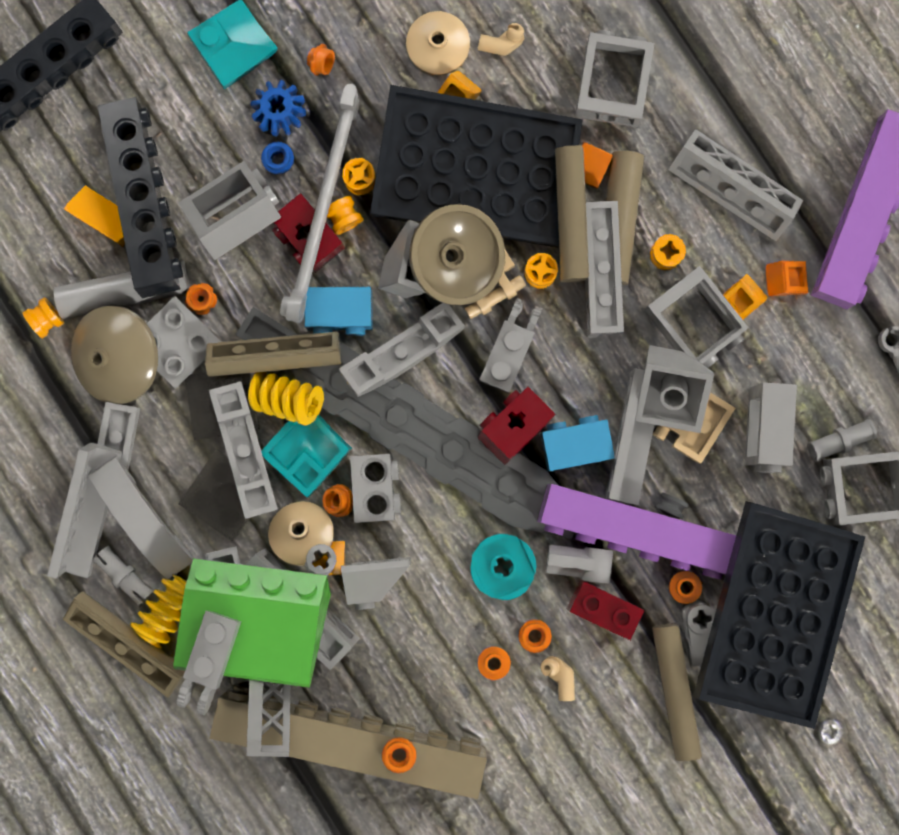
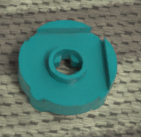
[470,534,537,600]

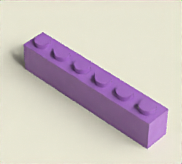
[811,109,899,309]
[537,484,736,580]

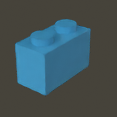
[305,287,373,336]
[540,415,615,472]

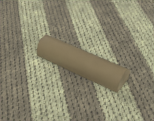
[555,145,589,282]
[606,151,644,286]
[205,331,341,377]
[63,591,185,698]
[652,622,702,761]

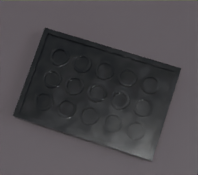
[370,85,583,248]
[693,501,866,729]

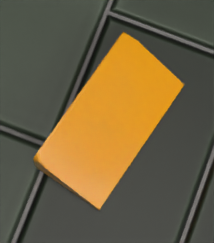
[64,185,125,247]

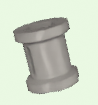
[305,544,336,575]

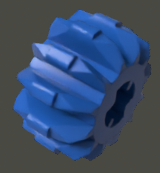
[250,80,306,137]

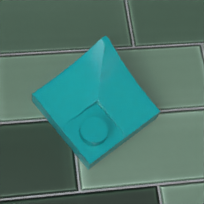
[187,0,278,89]
[261,415,352,498]

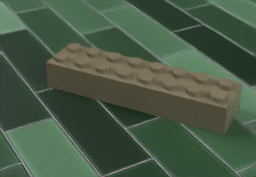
[209,686,487,799]

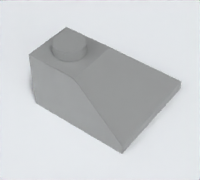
[635,345,714,433]
[341,557,411,610]

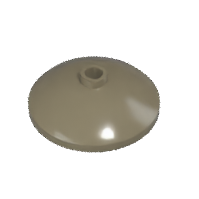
[409,204,505,305]
[71,306,158,404]

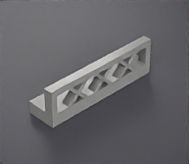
[668,129,803,241]
[584,201,624,338]
[605,368,654,505]
[47,443,122,579]
[246,548,360,670]
[246,679,291,757]

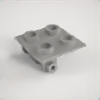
[147,296,221,389]

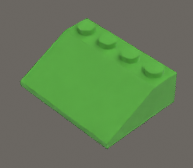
[173,558,331,688]

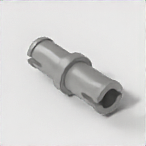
[807,419,877,462]
[93,546,154,607]

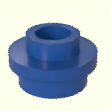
[261,142,294,175]

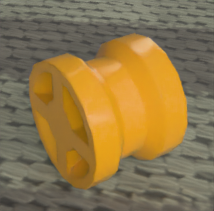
[342,158,376,195]
[327,196,364,235]
[650,234,686,271]
[524,253,558,289]
[22,297,64,339]

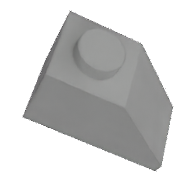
[378,220,426,298]

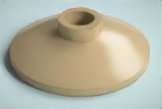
[406,11,470,75]
[268,501,334,566]

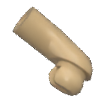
[478,23,524,56]
[540,656,575,701]

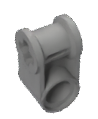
[682,600,715,667]

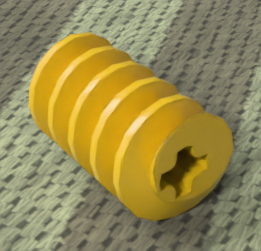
[248,372,324,426]
[130,574,187,649]

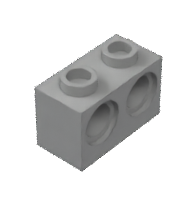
[350,454,401,523]

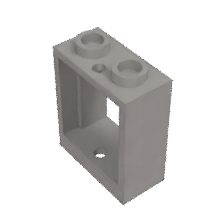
[575,30,655,128]
[178,161,281,260]
[644,266,749,368]
[745,382,797,473]
[820,451,899,525]

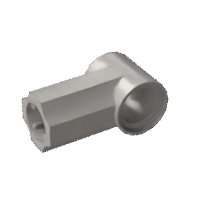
[546,545,613,584]

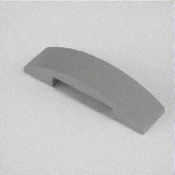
[338,303,465,397]
[209,381,278,519]
[88,456,193,579]

